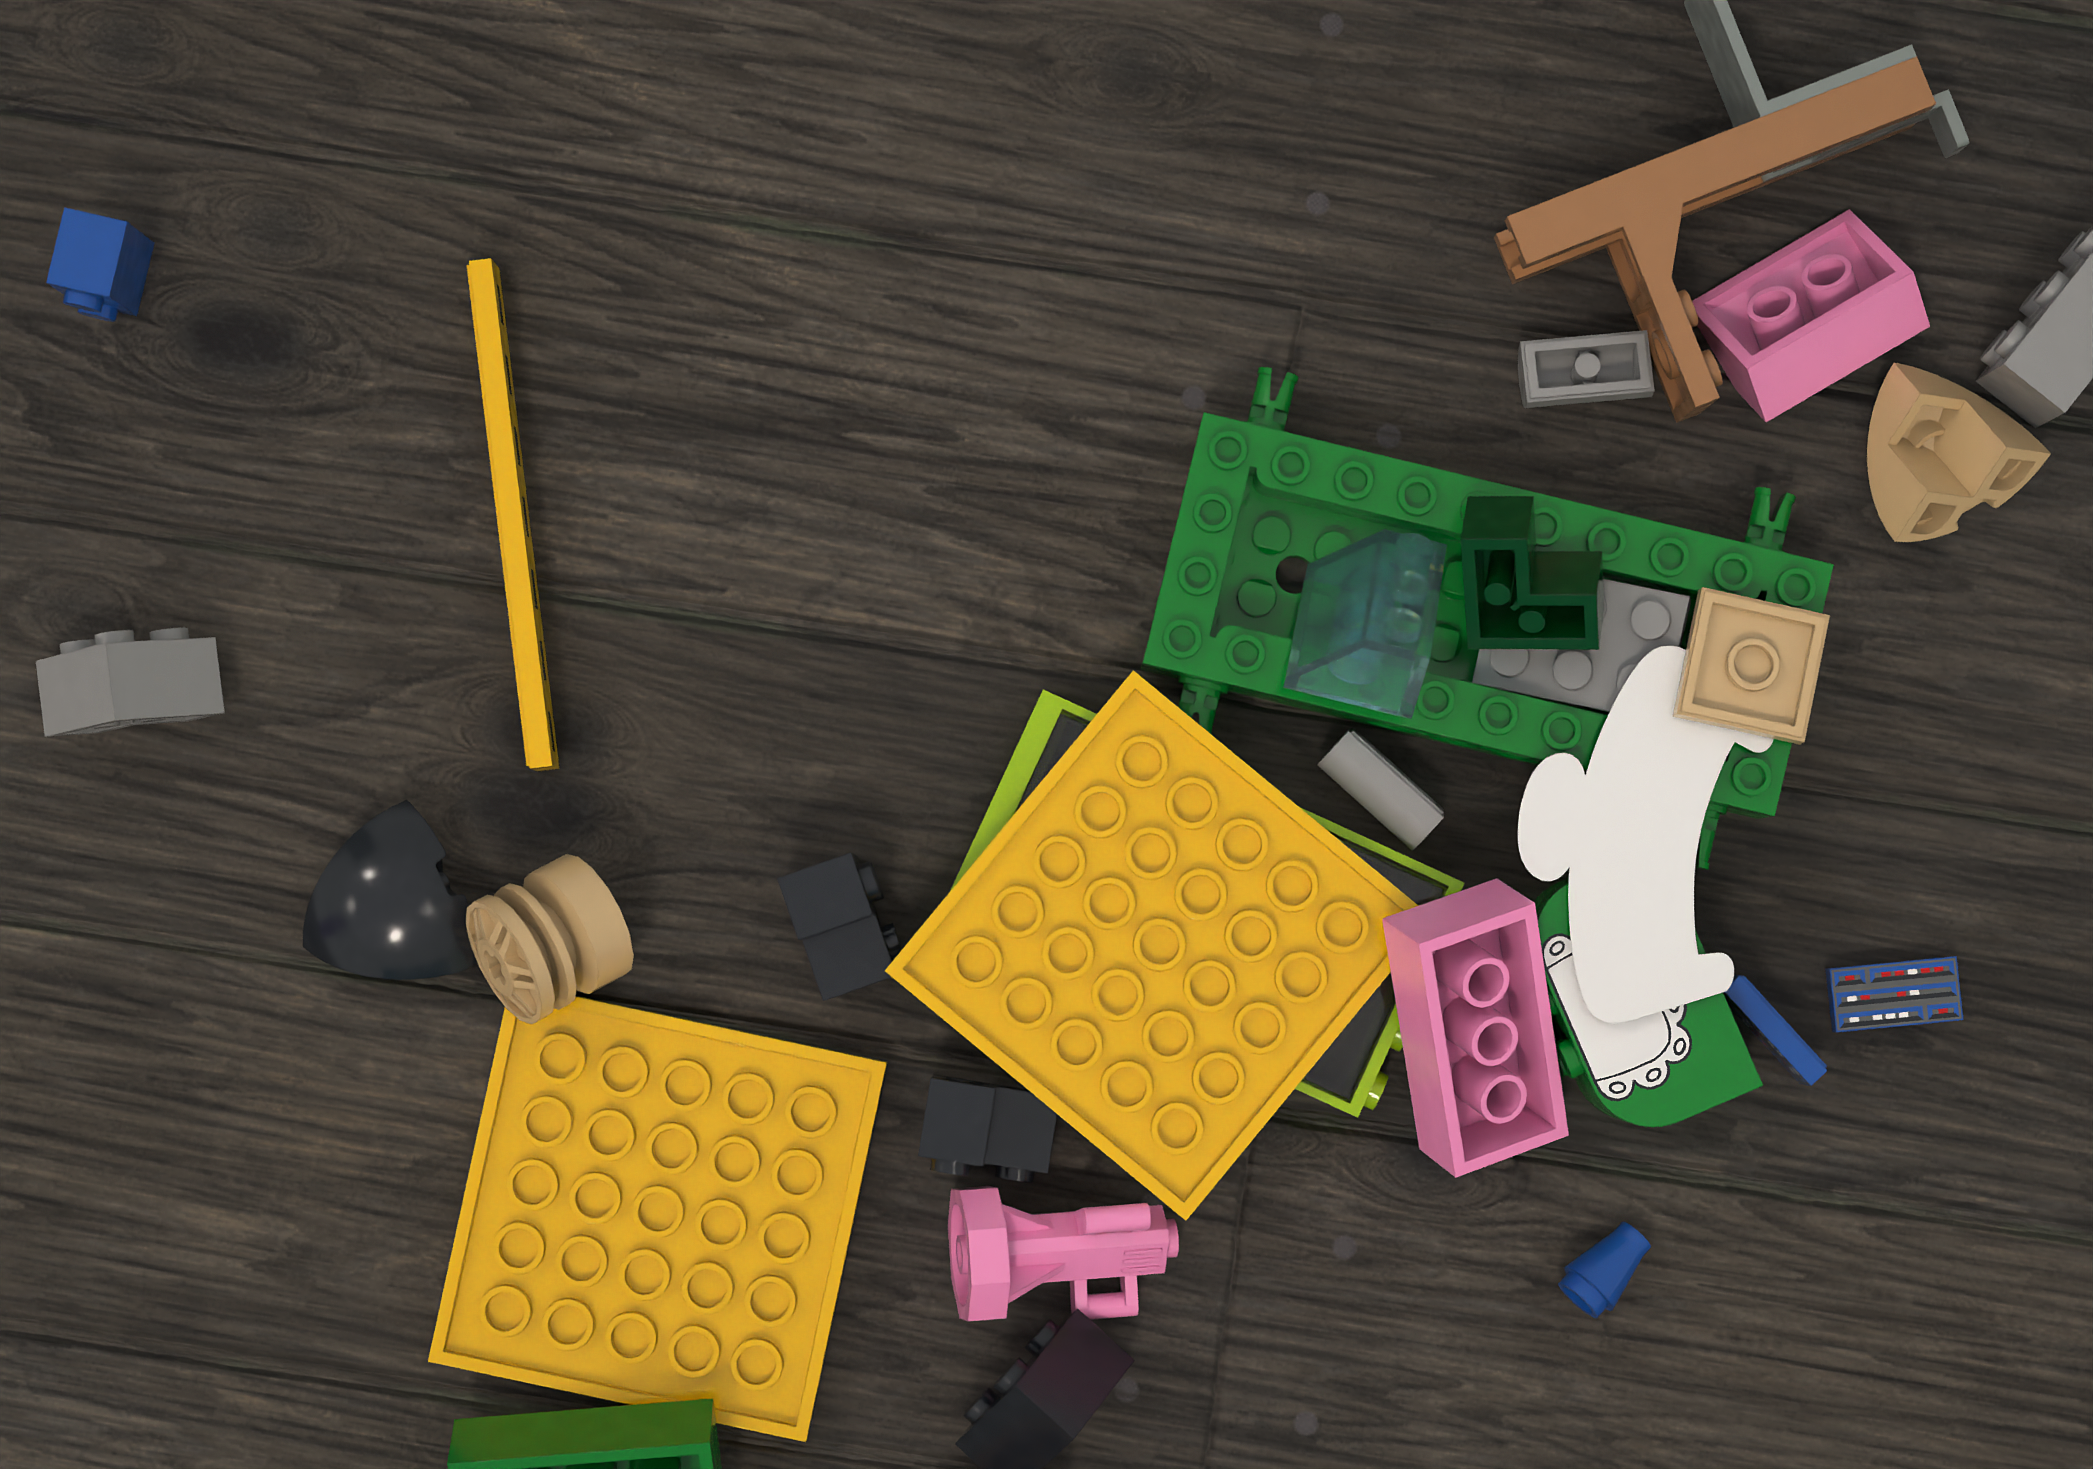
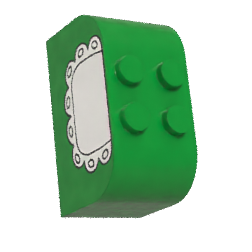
[1534,878,1763,1127]

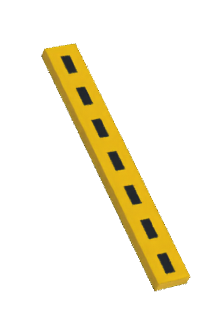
[467,258,559,771]

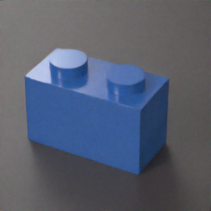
[46,207,154,322]

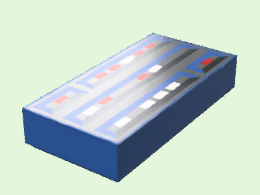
[1825,956,1963,1033]
[1723,975,1827,1086]

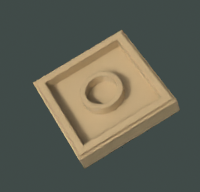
[1673,587,1830,745]

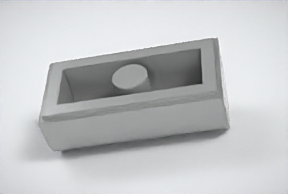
[1518,330,1655,408]
[1317,728,1444,850]

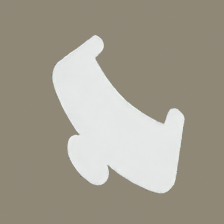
[1518,646,1774,1024]

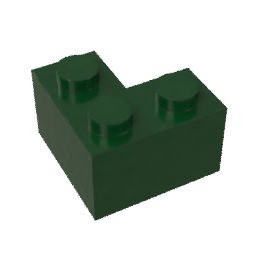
[1460,496,1604,650]

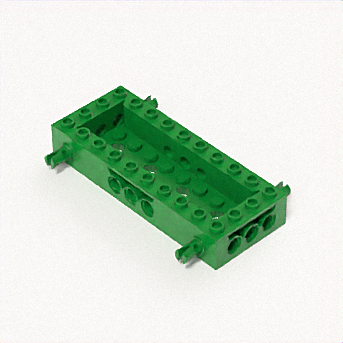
[1141,367,1834,870]

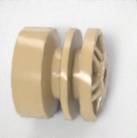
[466,854,634,1024]

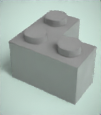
[36,627,225,737]

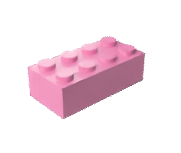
[1382,878,1569,1178]

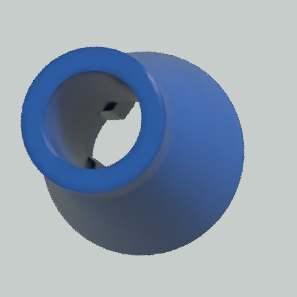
[1558,1222,1651,1318]

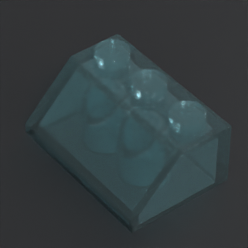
[1283,529,1447,719]

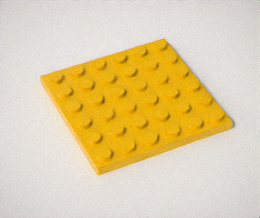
[885,670,1419,1221]
[428,996,887,1442]

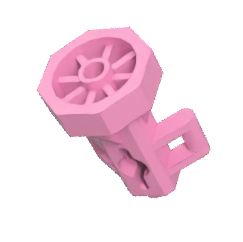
[948,1186,1179,1321]

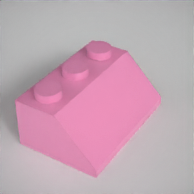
[1692,209,1930,422]

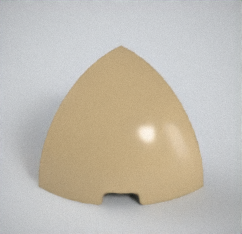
[1867,363,2051,542]

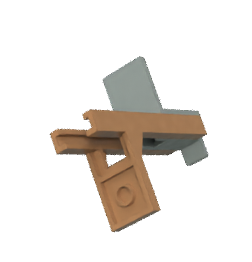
[1494,0,1969,423]

